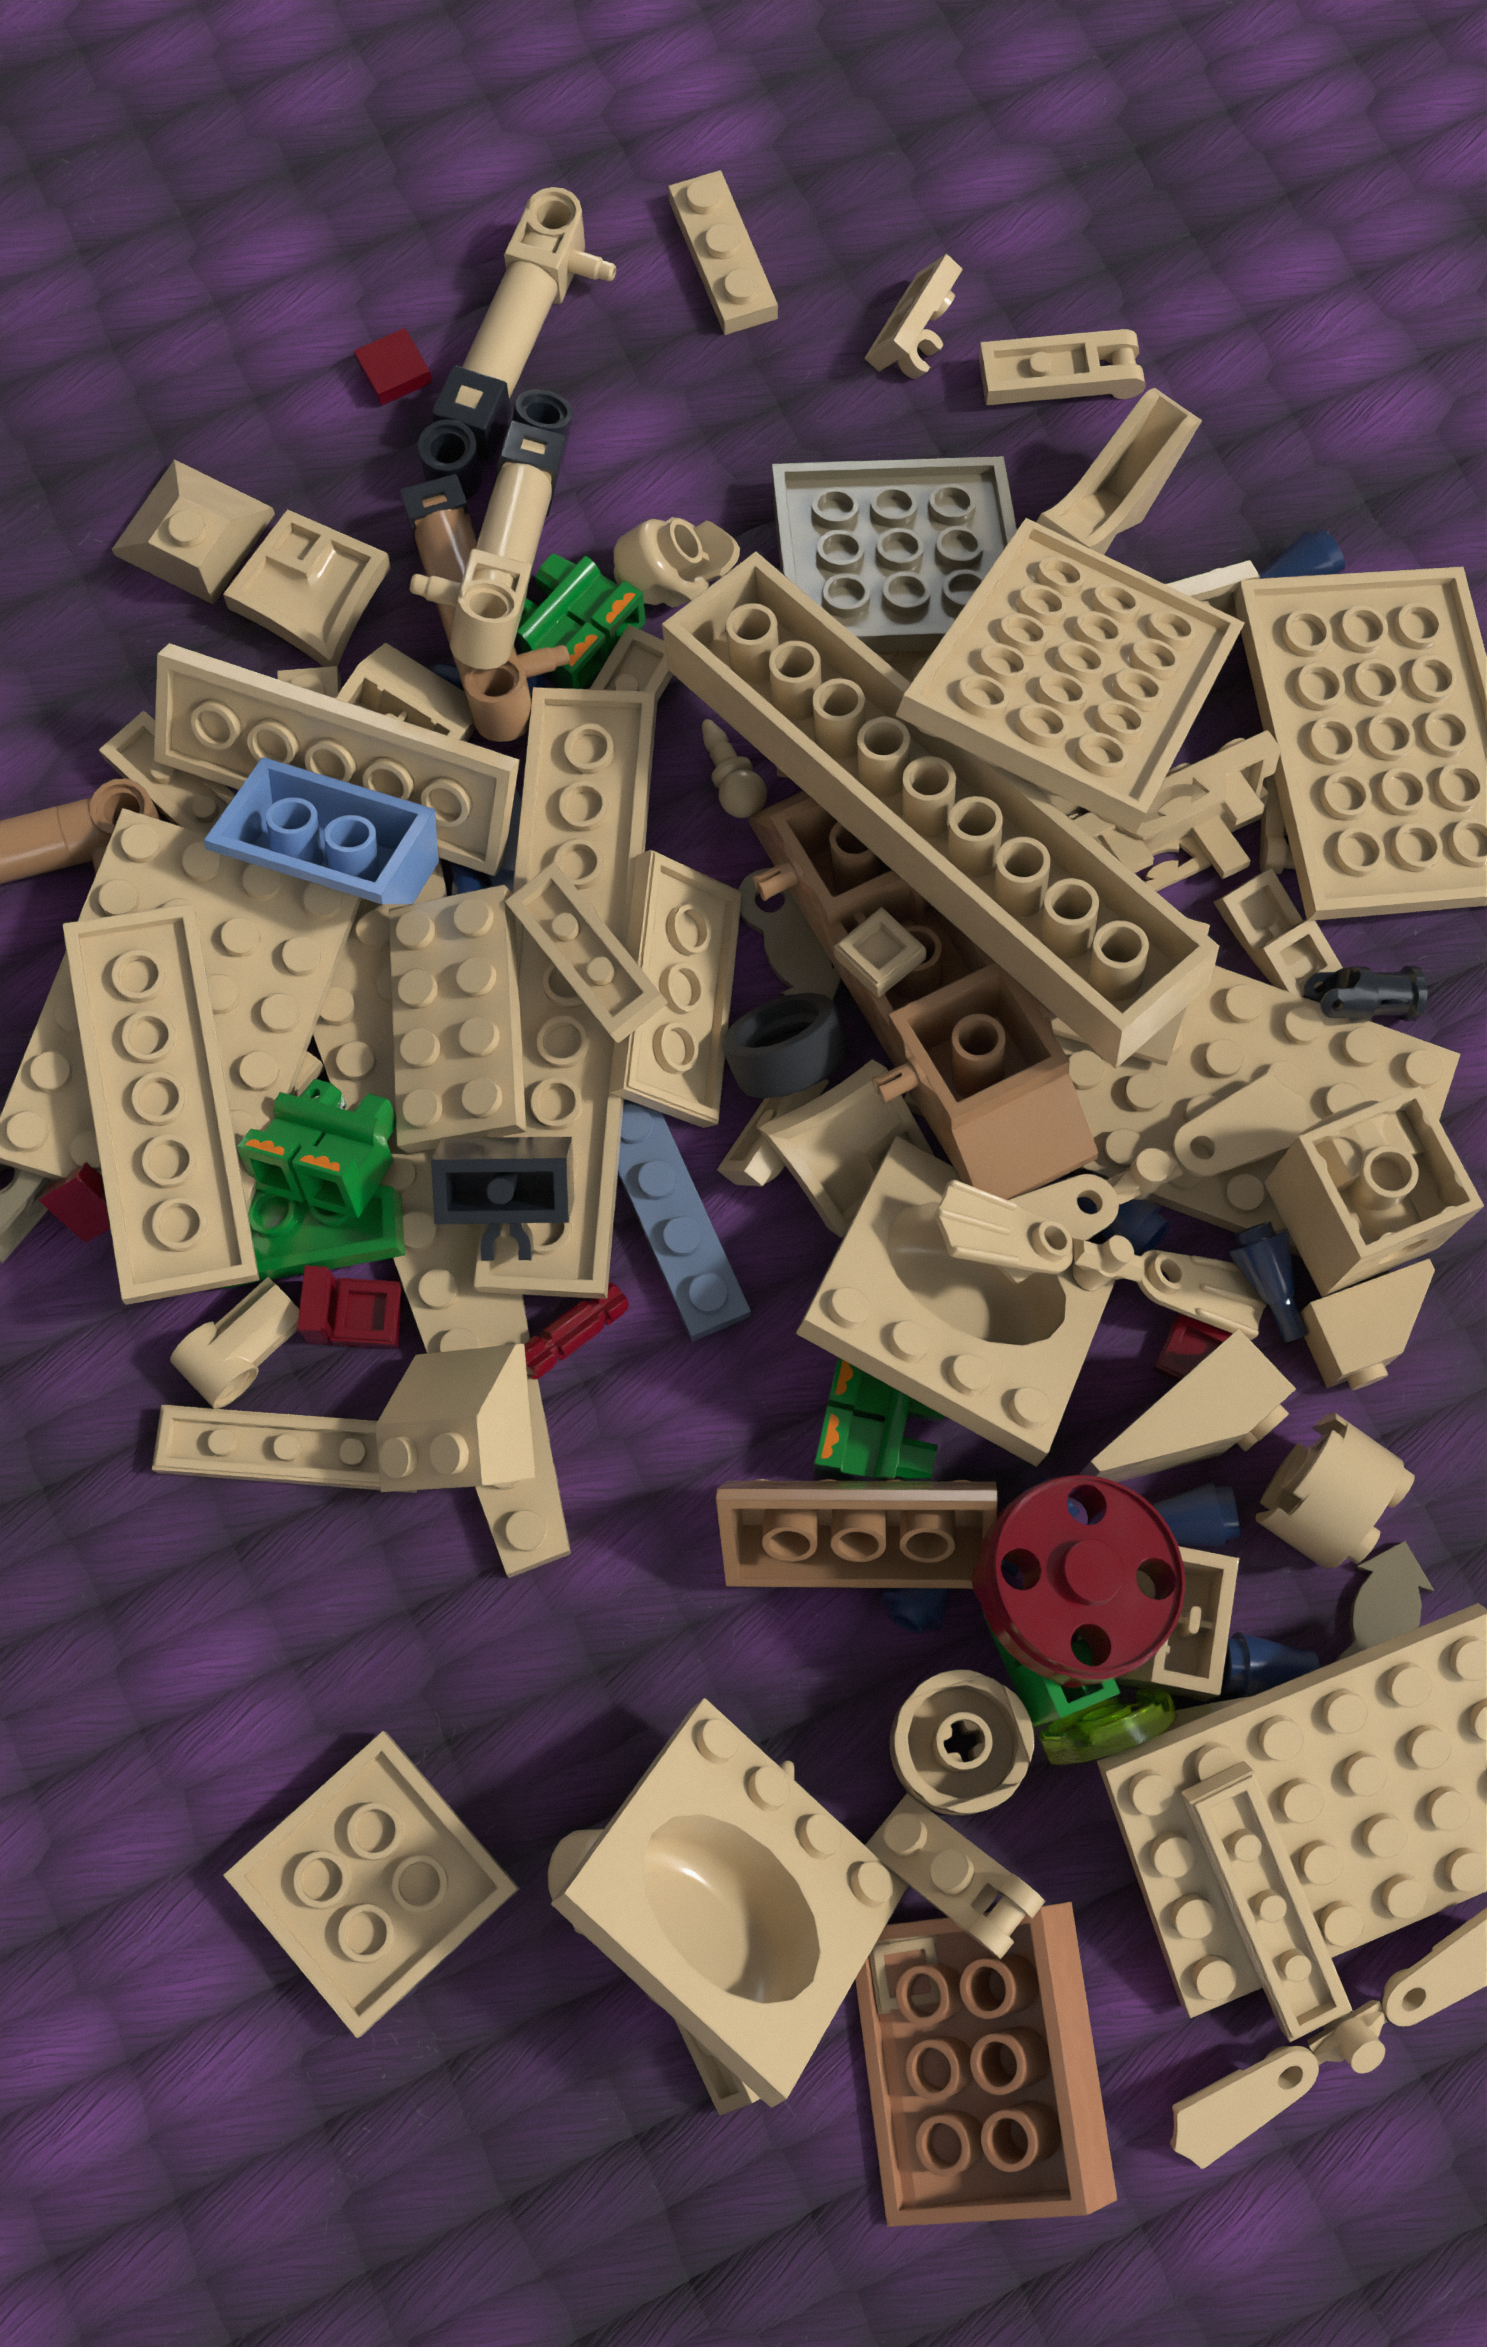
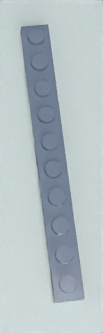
[485,787,751,1342]

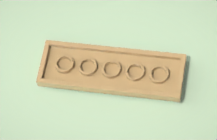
[154,643,519,876]
[63,903,259,1305]

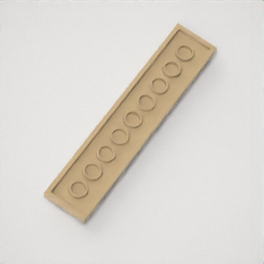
[474,687,657,1299]

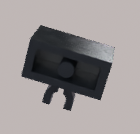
[431,1137,574,1261]

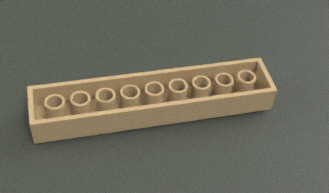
[662,552,1219,1069]

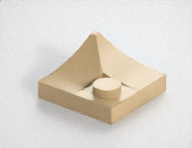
[223,509,391,667]
[759,1059,934,1238]

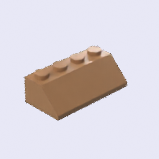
[716,1479,997,1589]

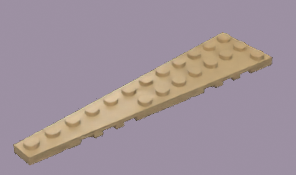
[313,857,571,1578]

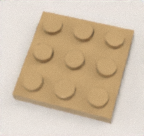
[223,1731,520,2038]

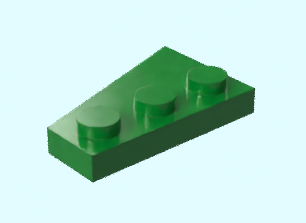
[220,1185,405,1289]

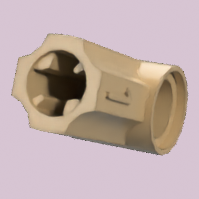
[170,1277,299,1409]

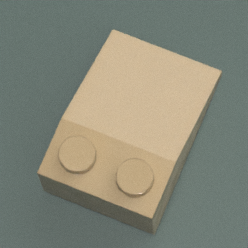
[1079,1329,1296,1482]

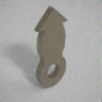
[738,868,841,1001]
[1335,1541,1434,1662]

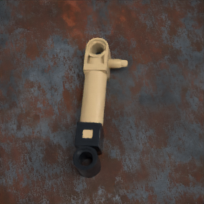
[418,187,616,500]
[410,389,573,670]

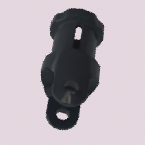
[1304,965,1428,1023]

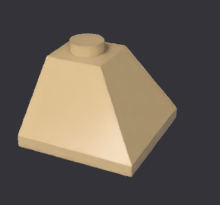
[112,460,275,605]

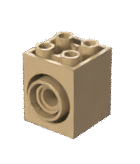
[1264,1086,1484,1298]

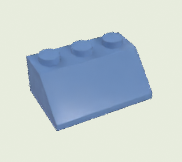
[204,757,439,904]

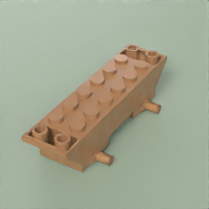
[748,790,1099,1200]

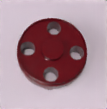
[971,1475,1185,1688]

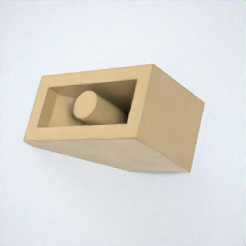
[1300,1258,1435,1390]

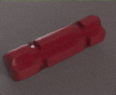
[524,1282,629,1380]

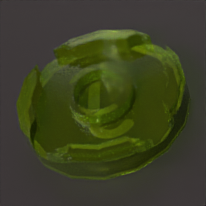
[1038,1688,1178,1765]

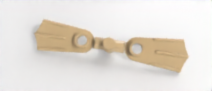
[992,1073,1309,1284]
[934,1180,1266,1340]
[1170,1908,1487,2169]

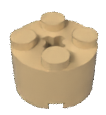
[1256,1412,1415,1569]
[890,1670,1034,1815]

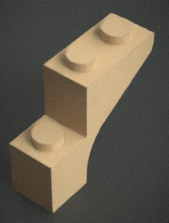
[1036,388,1202,555]

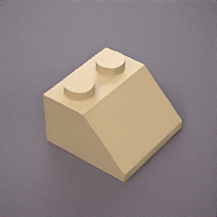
[376,1344,536,1492]

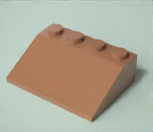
[855,1902,1117,2227]

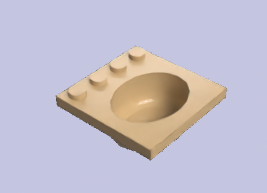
[796,1136,1116,1467]
[551,1698,908,2108]

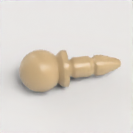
[702,719,767,818]

